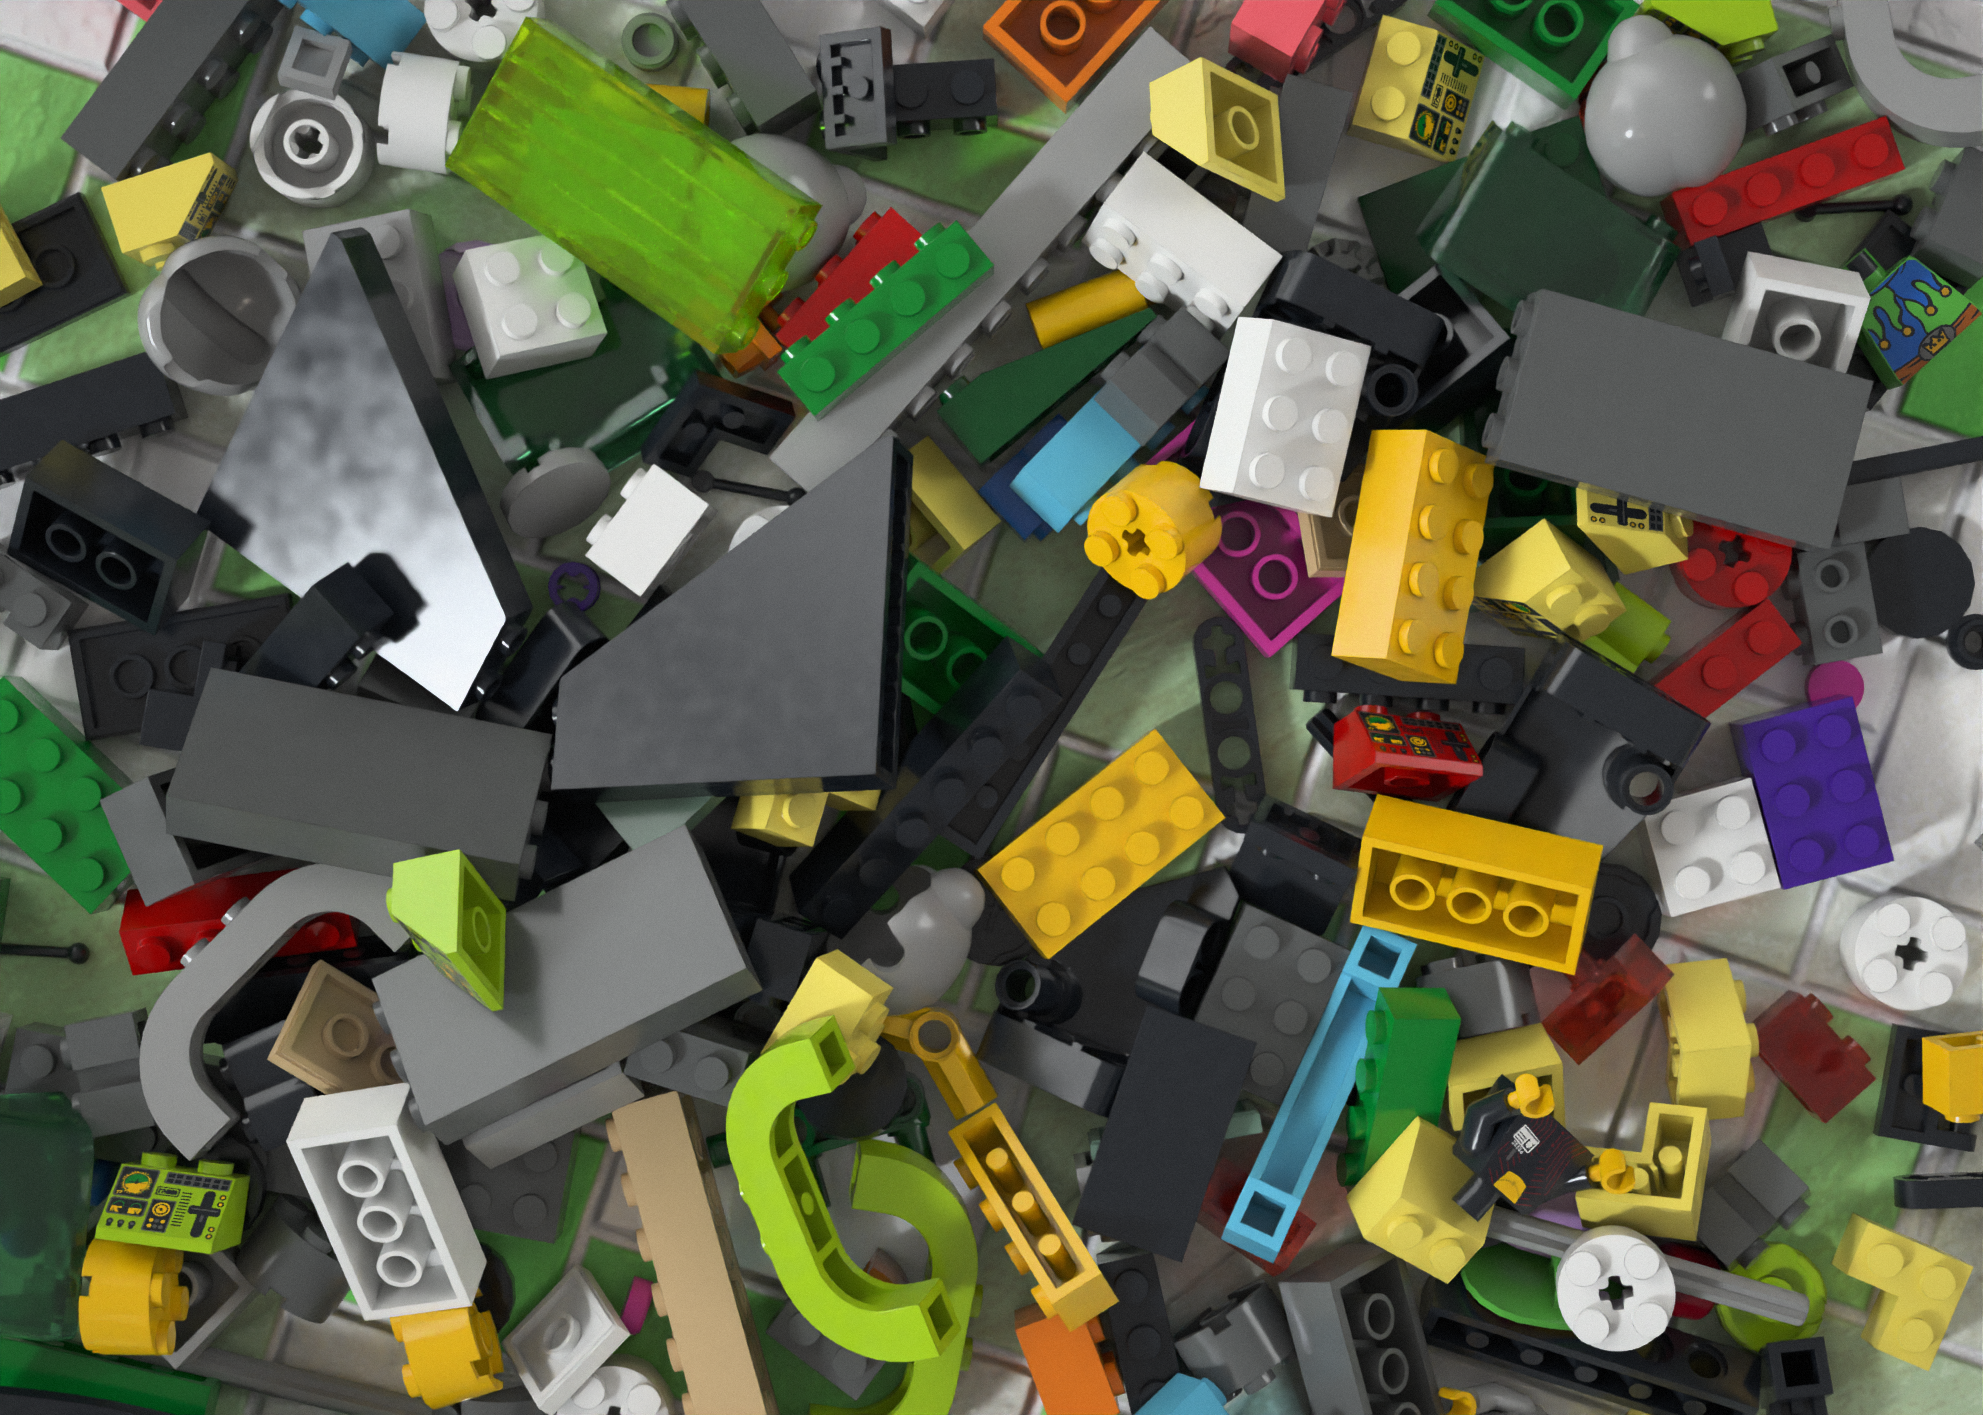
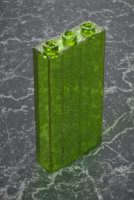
[445,16,823,354]

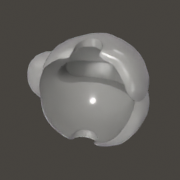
[1584,15,1747,197]
[696,133,867,294]
[137,235,302,396]
[823,865,985,1016]

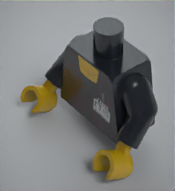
[1452,1073,1635,1222]

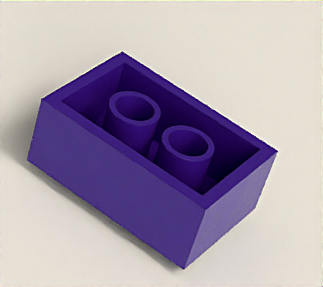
[1728,694,1894,890]

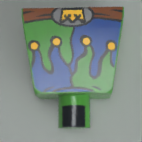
[1841,248,1983,390]

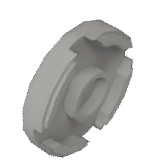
[499,447,611,538]

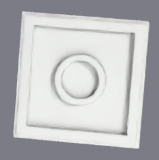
[501,1263,631,1415]

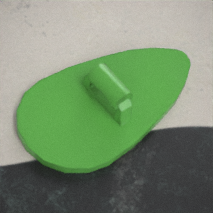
[1460,1243,1626,1331]

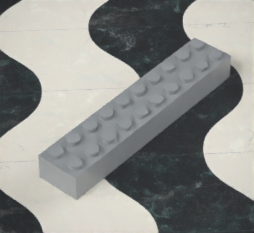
[769,26,1190,493]

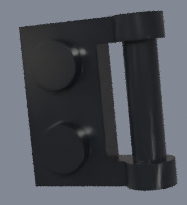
[1873,1023,1977,1152]

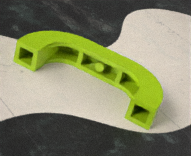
[726,1015,962,1362]
[807,1139,983,1415]

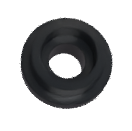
[1946,614,1983,670]

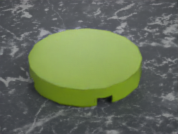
[1714,1241,1827,1352]

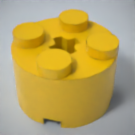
[1084,461,1222,599]
[78,1238,189,1356]
[390,1287,504,1410]

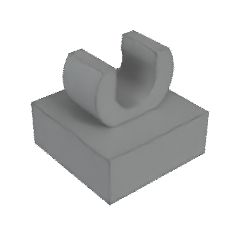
[277,25,353,100]

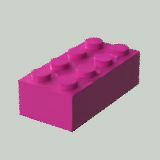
[1146,419,1345,658]

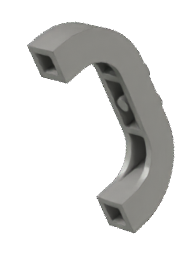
[1828,0,1983,148]
[139,863,413,1161]

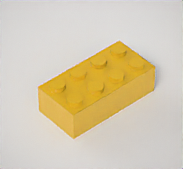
[1331,430,1494,684]
[973,729,1226,959]
[1350,794,1603,975]

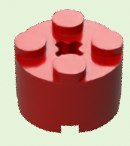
[1669,520,1792,610]

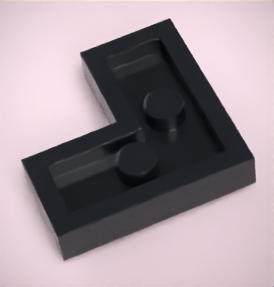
[640,369,796,478]

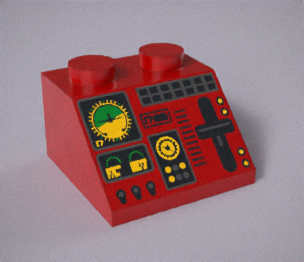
[1332,705,1483,802]

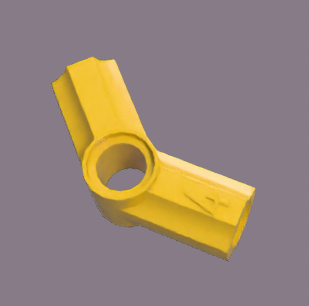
[880,1007,999,1121]

